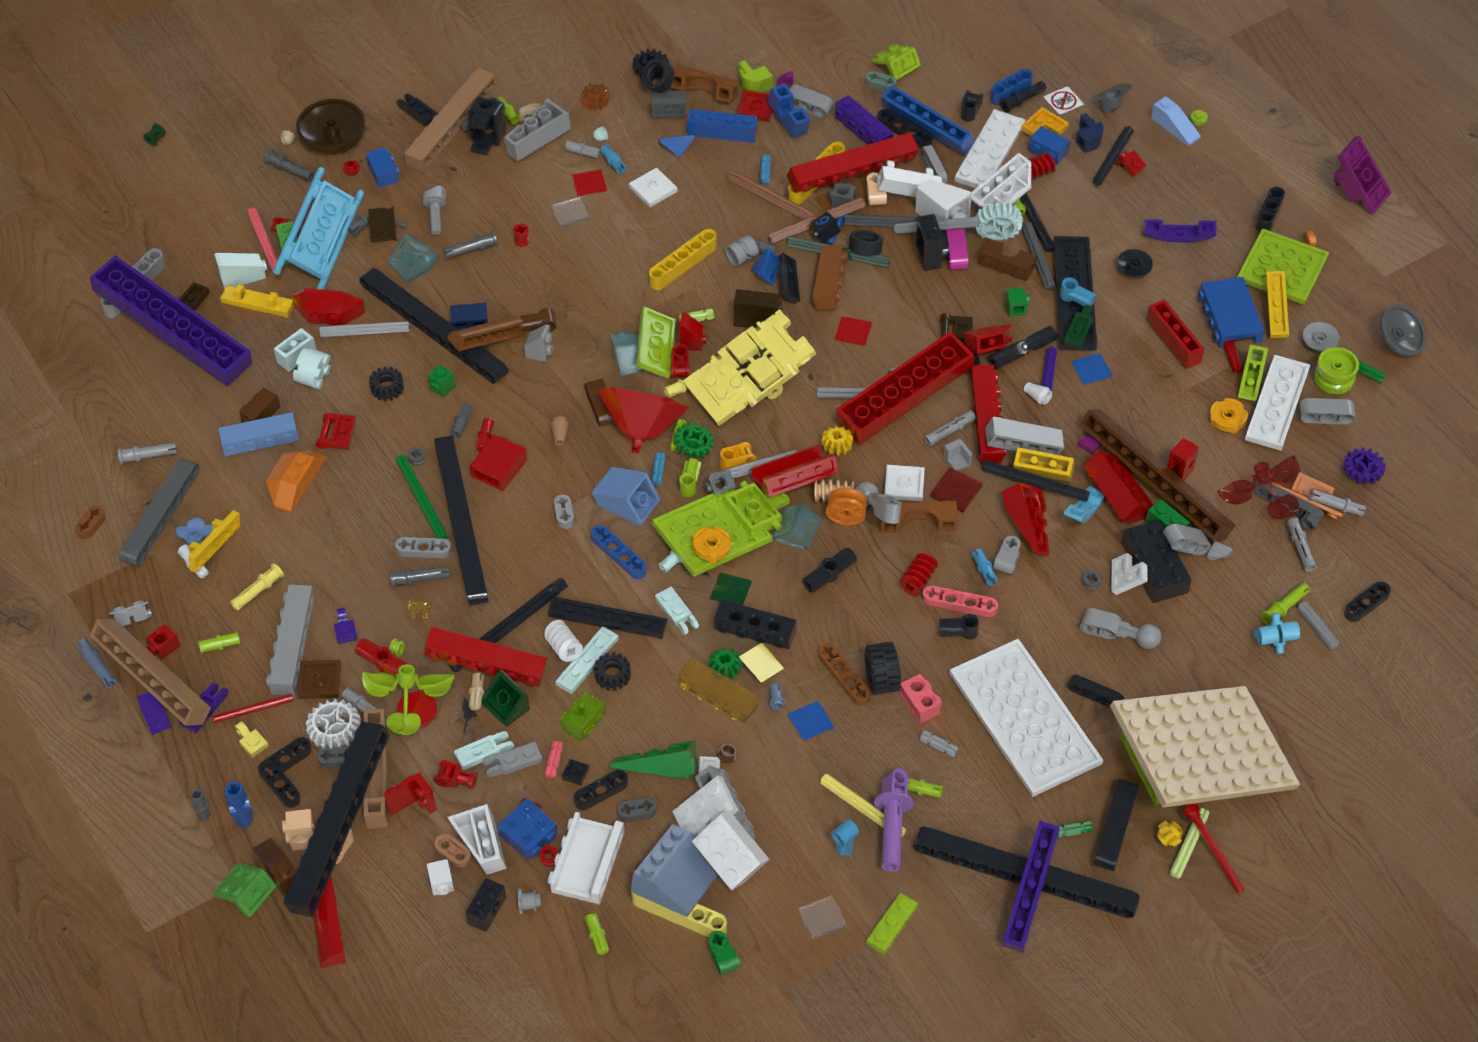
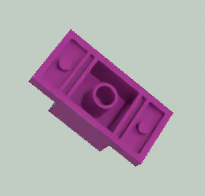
[1334,136,1392,214]

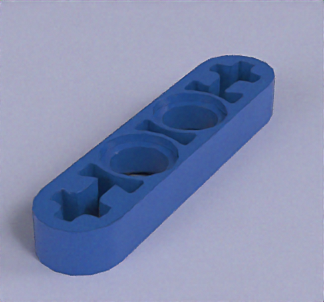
[591,525,647,579]

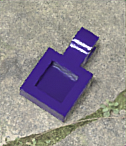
[334,607,357,644]

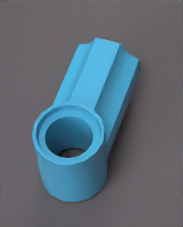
[1060,278,1097,306]
[831,819,859,856]

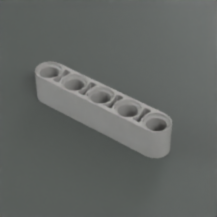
[100,248,166,318]

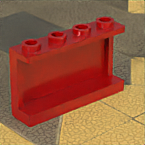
[750,445,839,498]

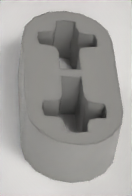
[554,495,574,529]

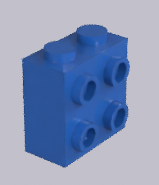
[498,798,557,861]

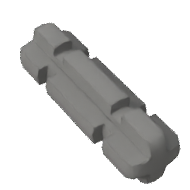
[920,730,958,757]

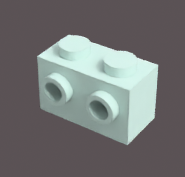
[274,328,316,372]

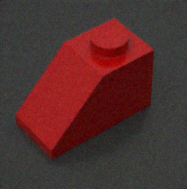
[679,312,707,351]

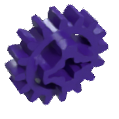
[1343,447,1386,485]

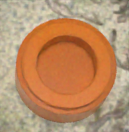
[1303,230,1317,247]

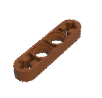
[819,643,870,706]

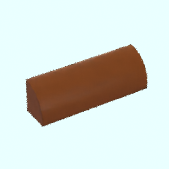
[448,316,523,351]

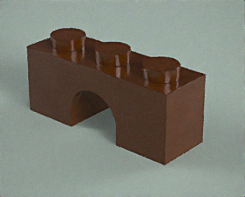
[978,238,1037,281]

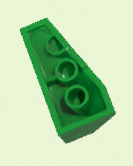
[610,740,697,779]

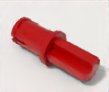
[475,418,495,452]

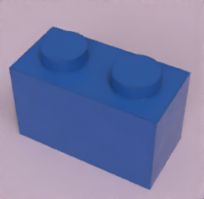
[1029,126,1070,165]
[366,147,400,188]

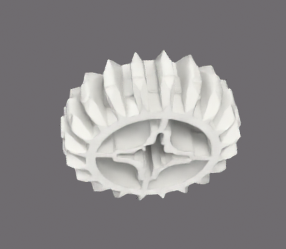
[306,699,361,749]

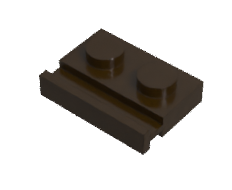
[368,207,397,243]

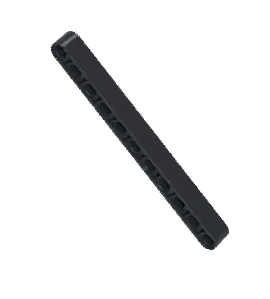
[359,268,509,384]
[434,435,489,606]
[913,827,1140,918]

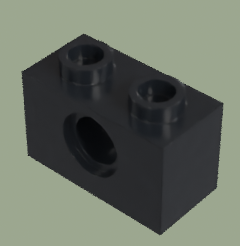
[465,878,507,932]

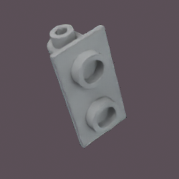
[109,601,152,627]

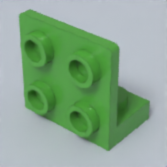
[213,863,277,918]

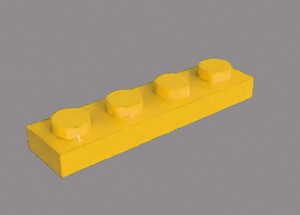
[1266,271,1289,338]

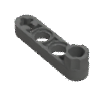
[1253,480,1324,531]

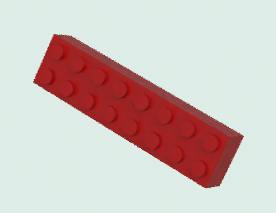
[835,331,974,445]

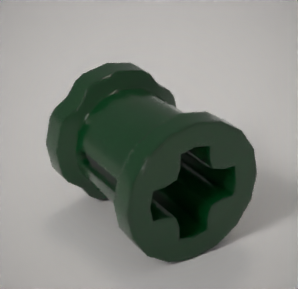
[143,123,166,146]

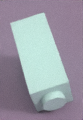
[214,253,267,289]

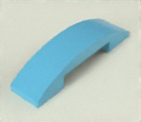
[1064,486,1105,523]

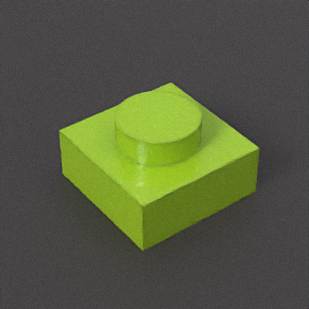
[764,493,790,510]

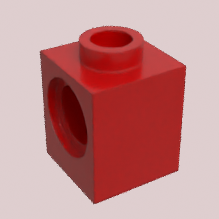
[146,624,180,660]

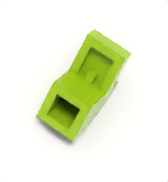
[738,60,773,92]

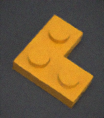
[1021,107,1069,136]

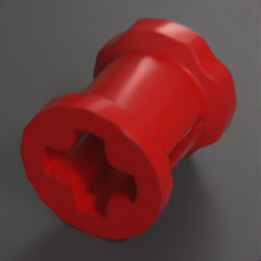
[513,223,530,247]

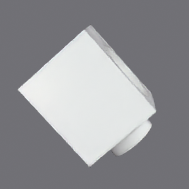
[427,859,454,896]

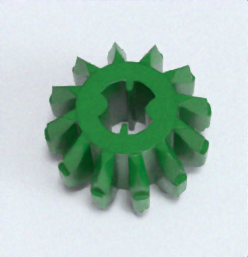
[708,646,742,682]

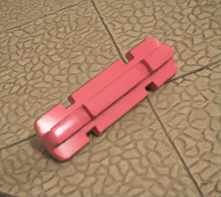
[544,740,563,779]

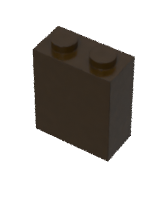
[734,289,783,328]

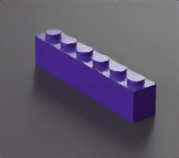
[1003,820,1060,953]

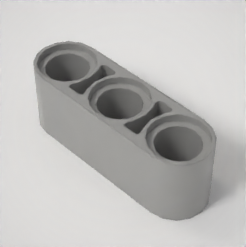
[789,84,834,118]
[1300,398,1355,424]
[1163,524,1211,555]

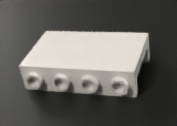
[548,812,624,905]

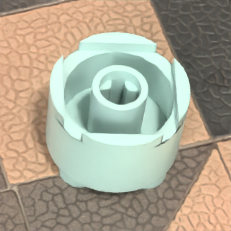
[293,347,331,389]

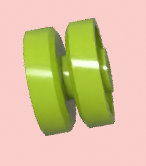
[1314,347,1359,395]

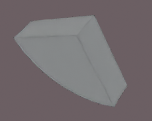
[1206,541,1233,560]

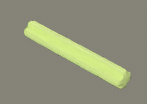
[1170,808,1209,879]

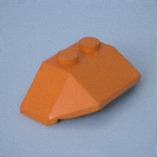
[265,450,327,513]

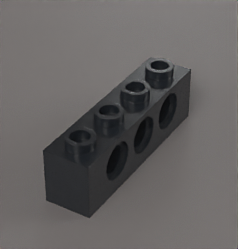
[714,600,797,649]

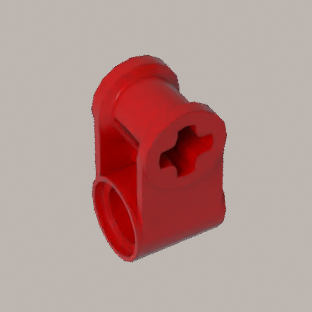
[671,344,690,379]

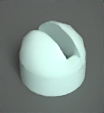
[593,127,608,142]

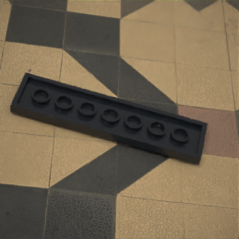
[1053,236,1097,350]

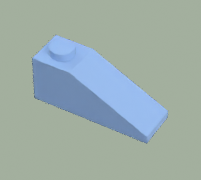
[1151,96,1201,146]

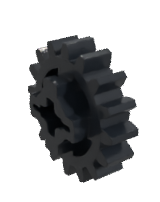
[632,49,669,80]

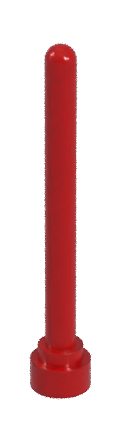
[1182,803,1244,894]

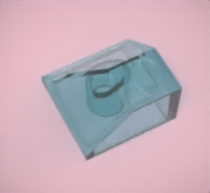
[387,233,439,282]
[611,331,645,376]

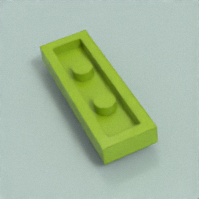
[866,893,918,955]

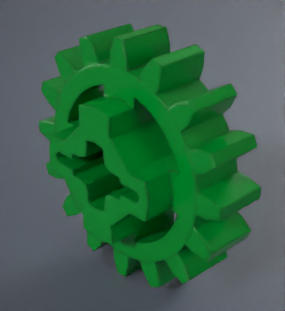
[673,421,715,459]

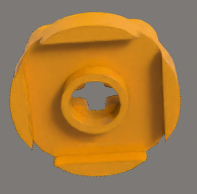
[1209,398,1248,434]
[692,527,731,564]

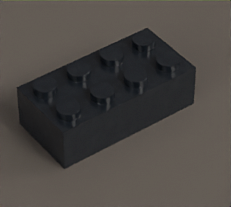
[1121,520,1192,603]

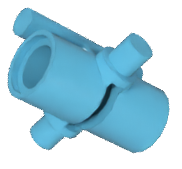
[1252,613,1300,653]

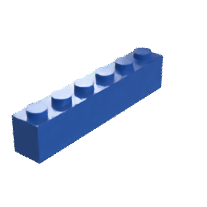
[881,85,974,156]

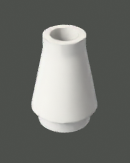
[1024,382,1052,404]

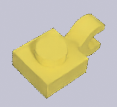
[235,721,269,758]

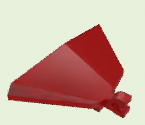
[597,387,688,454]

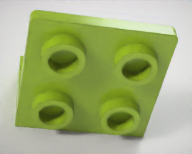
[871,44,921,80]

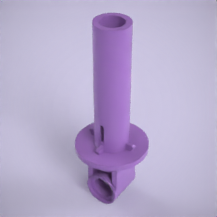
[874,768,914,872]

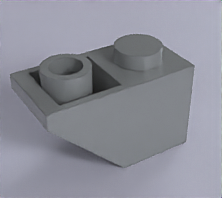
[524,325,554,362]

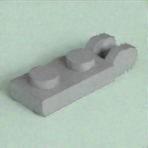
[482,741,543,777]

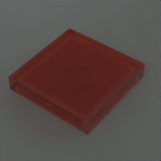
[930,467,983,513]

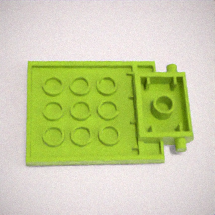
[652,481,783,577]

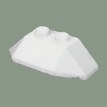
[971,153,1031,207]

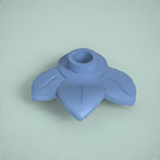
[176,517,212,545]

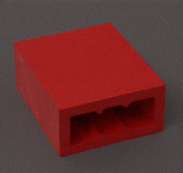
[469,434,527,491]

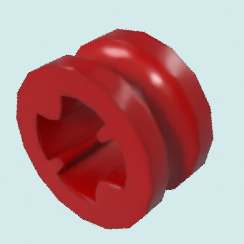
[539,845,558,867]

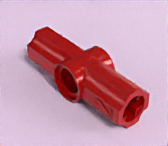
[354,638,412,677]

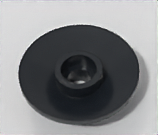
[1117,249,1153,277]

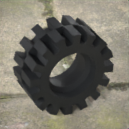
[369,366,404,401]
[594,652,631,691]

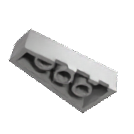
[504,98,571,161]

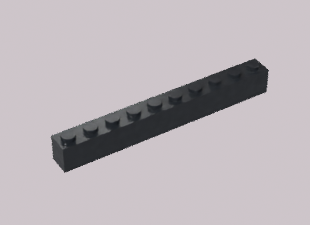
[283,721,390,917]

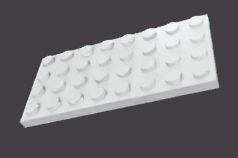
[949,639,1103,797]

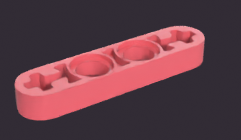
[923,586,998,617]

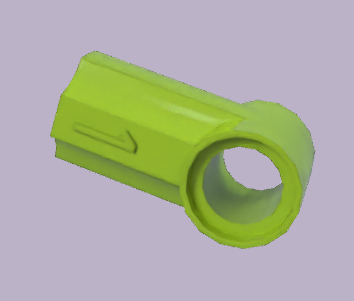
[679,458,702,497]

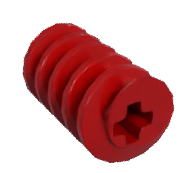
[1028,152,1056,180]
[900,553,938,596]

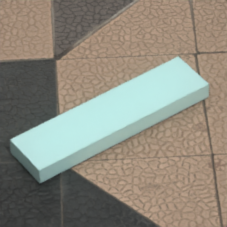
[555,626,619,694]

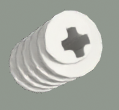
[544,620,583,662]

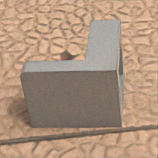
[943,438,972,472]

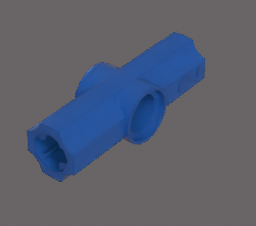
[224,781,253,829]

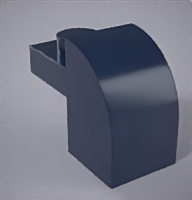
[1076,113,1104,153]

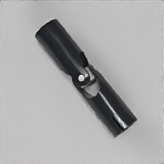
[988,326,1057,370]

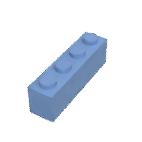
[218,412,299,456]

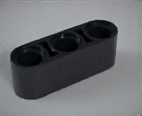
[1256,187,1285,233]

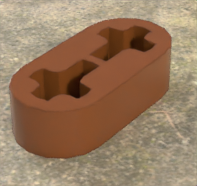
[75,506,105,539]

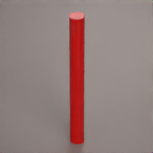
[213,693,294,723]

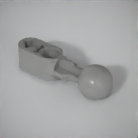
[855,482,902,524]
[1080,608,1162,649]

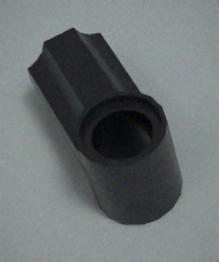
[940,614,979,640]

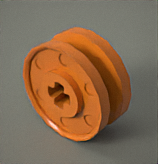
[826,488,867,526]

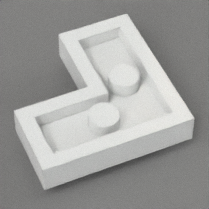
[1111,553,1147,595]

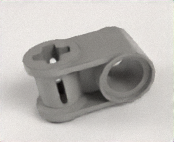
[993,536,1021,575]

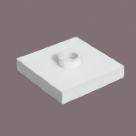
[629,168,678,207]
[885,465,925,502]

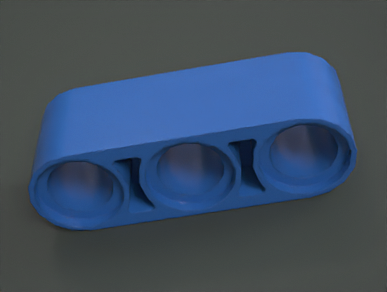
[990,69,1033,106]

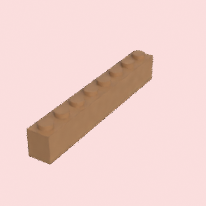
[404,68,497,172]
[89,619,211,726]

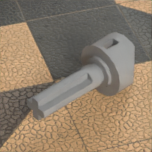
[422,185,446,235]

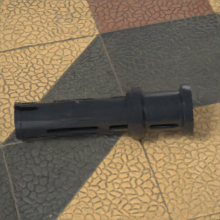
[1000,81,1046,113]

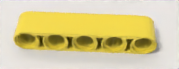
[631,892,727,937]

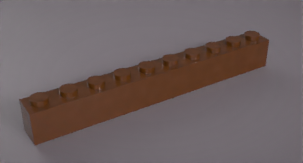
[1079,409,1235,541]

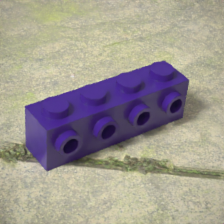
[835,95,893,145]

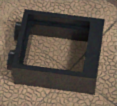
[915,214,944,271]

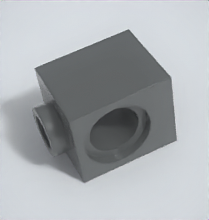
[829,182,856,207]
[704,469,736,495]

